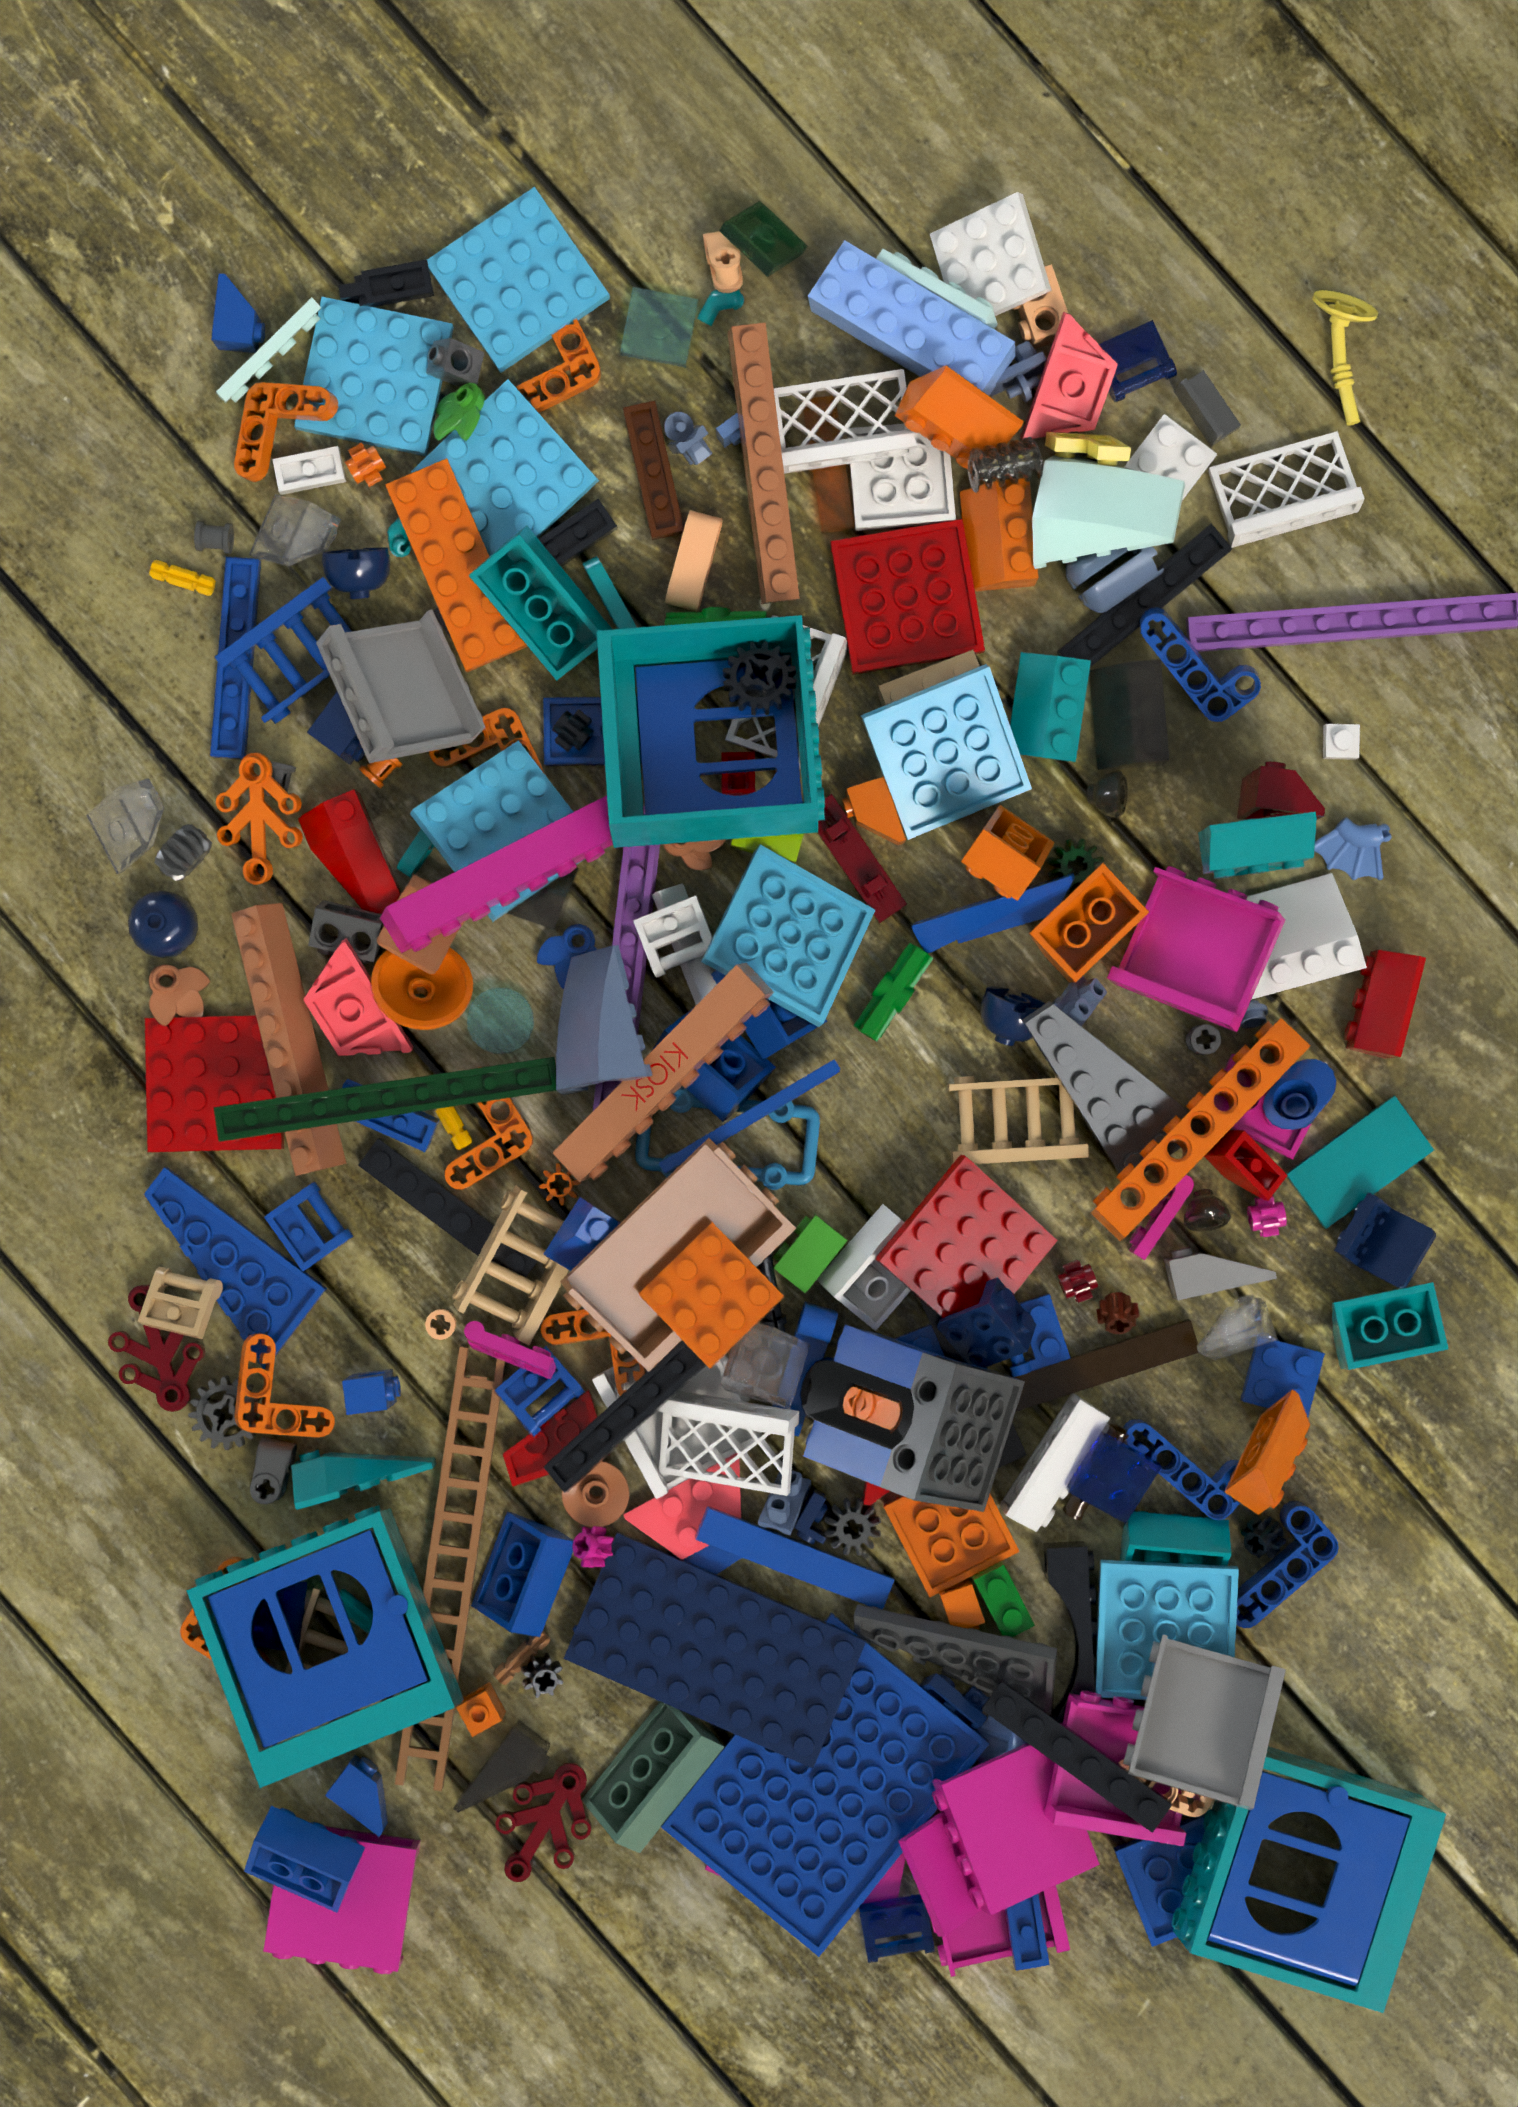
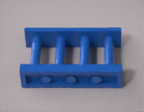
[215,577,352,724]

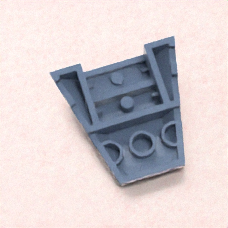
[556,945,653,1095]

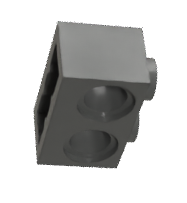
[308,900,384,964]

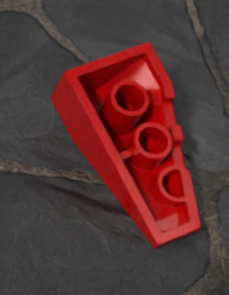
[298,789,401,914]

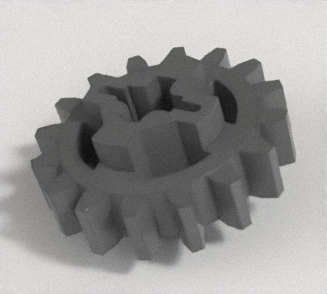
[188,1375,261,1450]

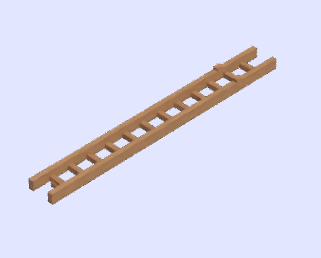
[395,1345,506,1791]

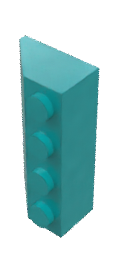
[469,525,612,681]

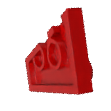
[503,1390,610,1487]

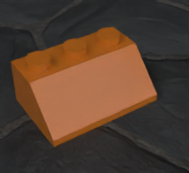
[895,365,1024,470]
[959,478,1039,591]
[1029,863,1149,983]
[1225,1389,1310,1515]

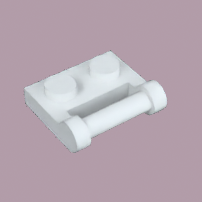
[633,896,713,978]

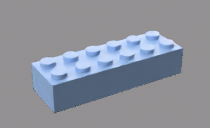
[808,240,1015,396]

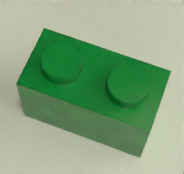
[972,1561,1035,1637]

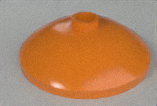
[371,947,473,1030]

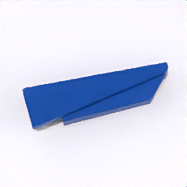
[912,873,1075,953]

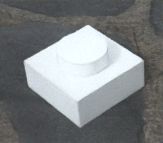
[1323,724,1360,760]

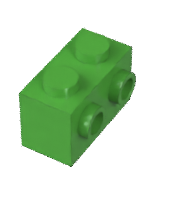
[773,1214,848,1293]

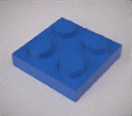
[1240,1335,1325,1417]

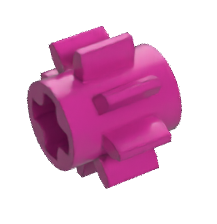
[1247,1196,1287,1237]
[573,1526,614,1568]

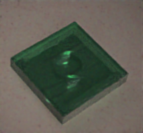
[719,201,808,277]

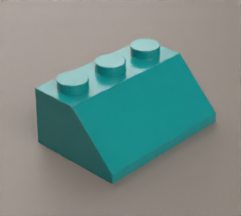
[1010,652,1091,762]
[1198,812,1317,879]
[1332,1282,1449,1370]
[1120,1511,1231,1565]

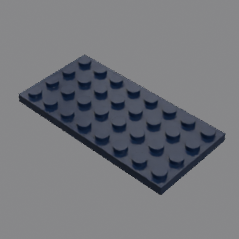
[563,1532,866,1768]

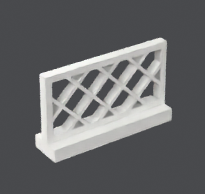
[774,369,917,474]
[1208,431,1365,548]
[725,615,848,769]
[659,1391,799,1496]

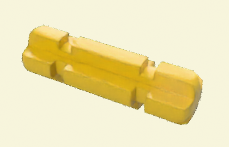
[149,560,216,596]
[435,1107,472,1150]

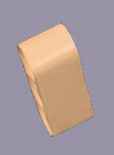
[665,510,723,612]

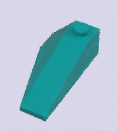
[291,1449,437,1510]

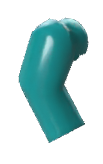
[697,289,744,327]
[387,517,411,557]

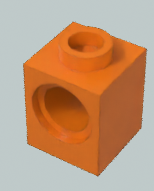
[939,1578,985,1630]
[456,1682,506,1737]

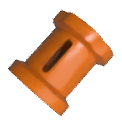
[359,758,403,789]

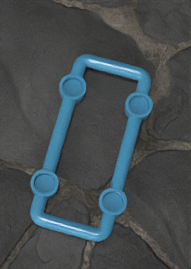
[635,1086,820,1190]

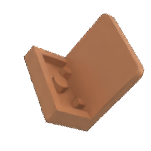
[377,875,465,974]

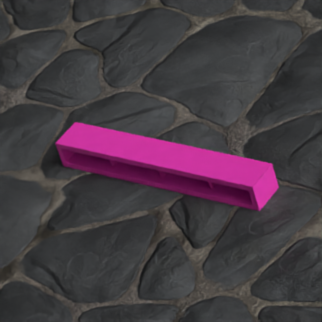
[380,796,613,954]

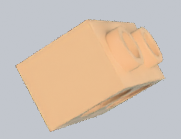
[1012,264,1068,349]

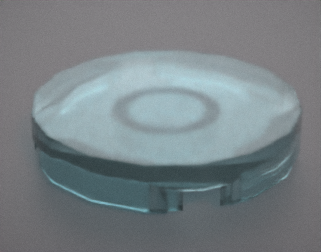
[467,988,534,1054]

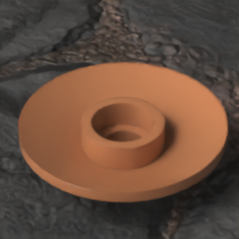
[562,1461,629,1527]

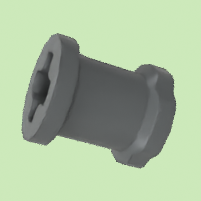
[194,520,234,554]
[264,761,296,800]
[1185,1024,1221,1055]

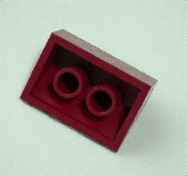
[1237,761,1325,820]

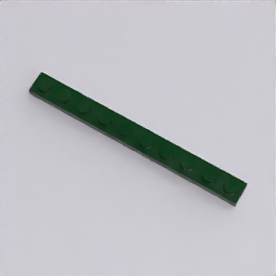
[213,1057,557,1142]

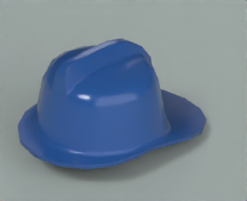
[1263,1059,1336,1130]

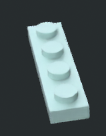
[876,249,998,329]
[216,297,321,404]

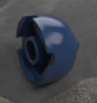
[322,547,390,599]
[128,891,198,958]
[980,986,1046,1046]

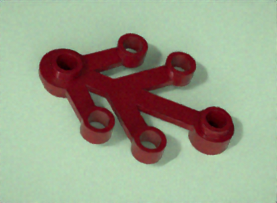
[108,1285,205,1412]
[495,1763,592,1882]

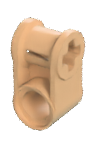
[703,228,743,293]

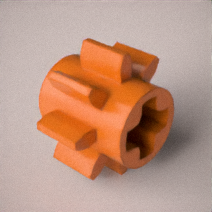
[345,442,386,487]
[539,1163,582,1205]

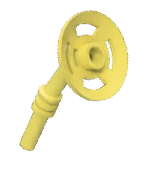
[1312,290,1378,426]

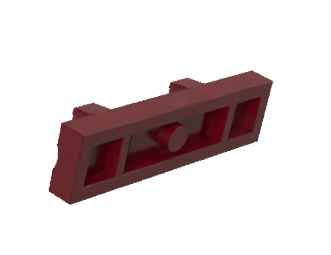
[817,794,907,924]

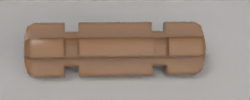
[493,1630,550,1685]

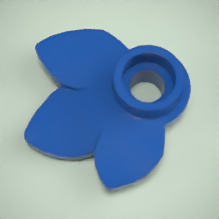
[537,924,598,989]

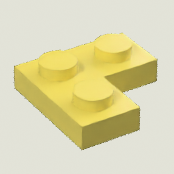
[1045,432,1131,466]

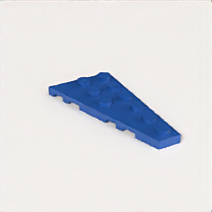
[144,1167,327,1370]

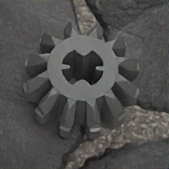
[154,824,212,881]
[825,1498,881,1556]

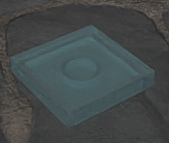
[620,287,698,368]

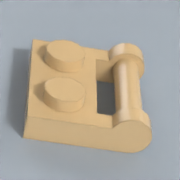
[137,1267,223,1339]

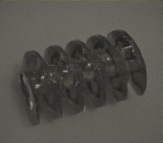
[968,437,1043,492]

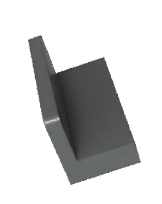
[1174,370,1241,447]

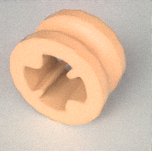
[425,1309,456,1340]

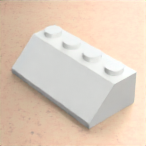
[1000,1393,1110,1532]

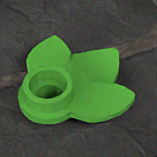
[434,383,485,441]

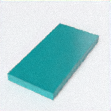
[1286,1096,1434,1229]

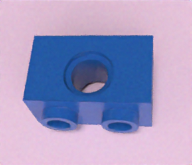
[342,1369,401,1415]

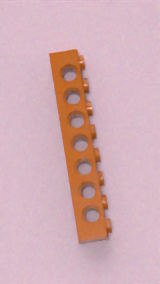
[1091,1018,1311,1241]

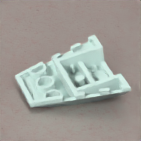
[1032,455,1185,569]

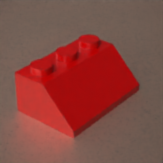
[1344,950,1426,1059]

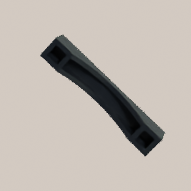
[1043,1541,1102,1723]

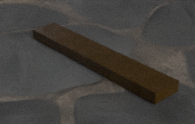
[1011,1319,1201,1412]

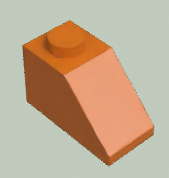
[841,776,906,845]

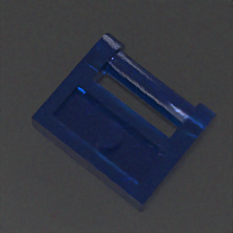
[1099,320,1177,403]
[859,1894,935,1963]

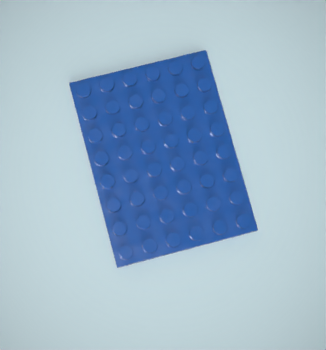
[661,1612,990,1957]

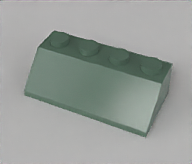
[582,1701,724,1853]

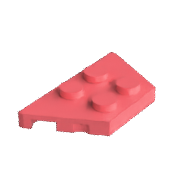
[1020,312,1118,442]
[303,938,413,1056]
[623,1453,742,1560]

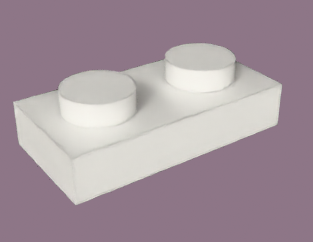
[272,446,346,495]

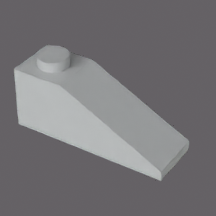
[1164,1247,1277,1300]

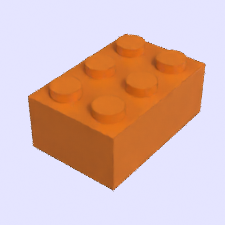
[961,805,1055,901]

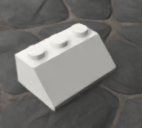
[817,1204,911,1331]

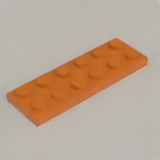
[385,458,528,672]

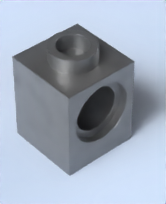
[426,338,484,387]

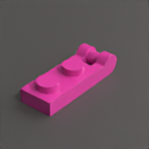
[1129,1175,1194,1260]
[464,1321,556,1380]

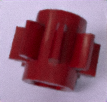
[1057,1260,1098,1303]

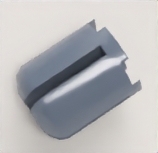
[1066,546,1164,613]

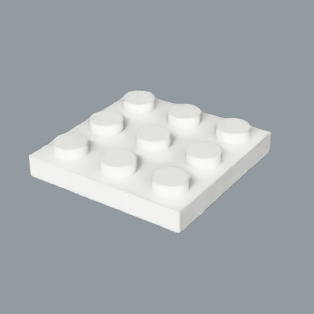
[930,192,1052,316]
[847,424,956,531]

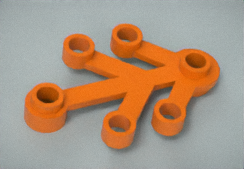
[216,752,303,885]

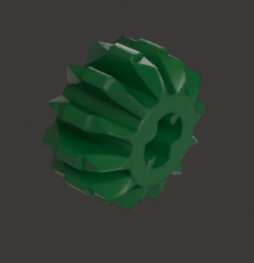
[1047,839,1104,895]

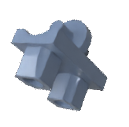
[990,341,1047,403]
[664,412,712,465]
[1052,976,1107,1026]
[758,1470,811,1535]

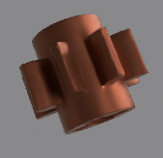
[1096,1292,1140,1334]

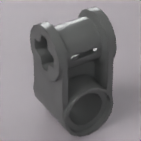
[250,1436,297,1505]

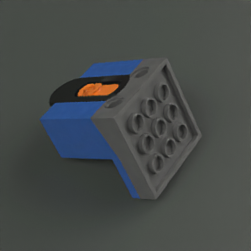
[800,1325,1025,1512]

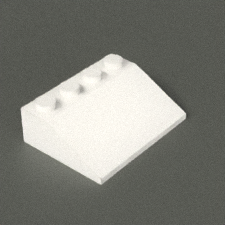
[1247,873,1367,1000]

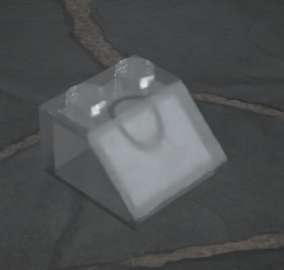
[720,1323,810,1409]

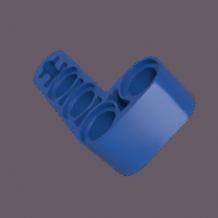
[1140,607,1261,722]
[772,1301,838,1437]
[1123,1419,1240,1520]
[1236,1501,1339,1628]

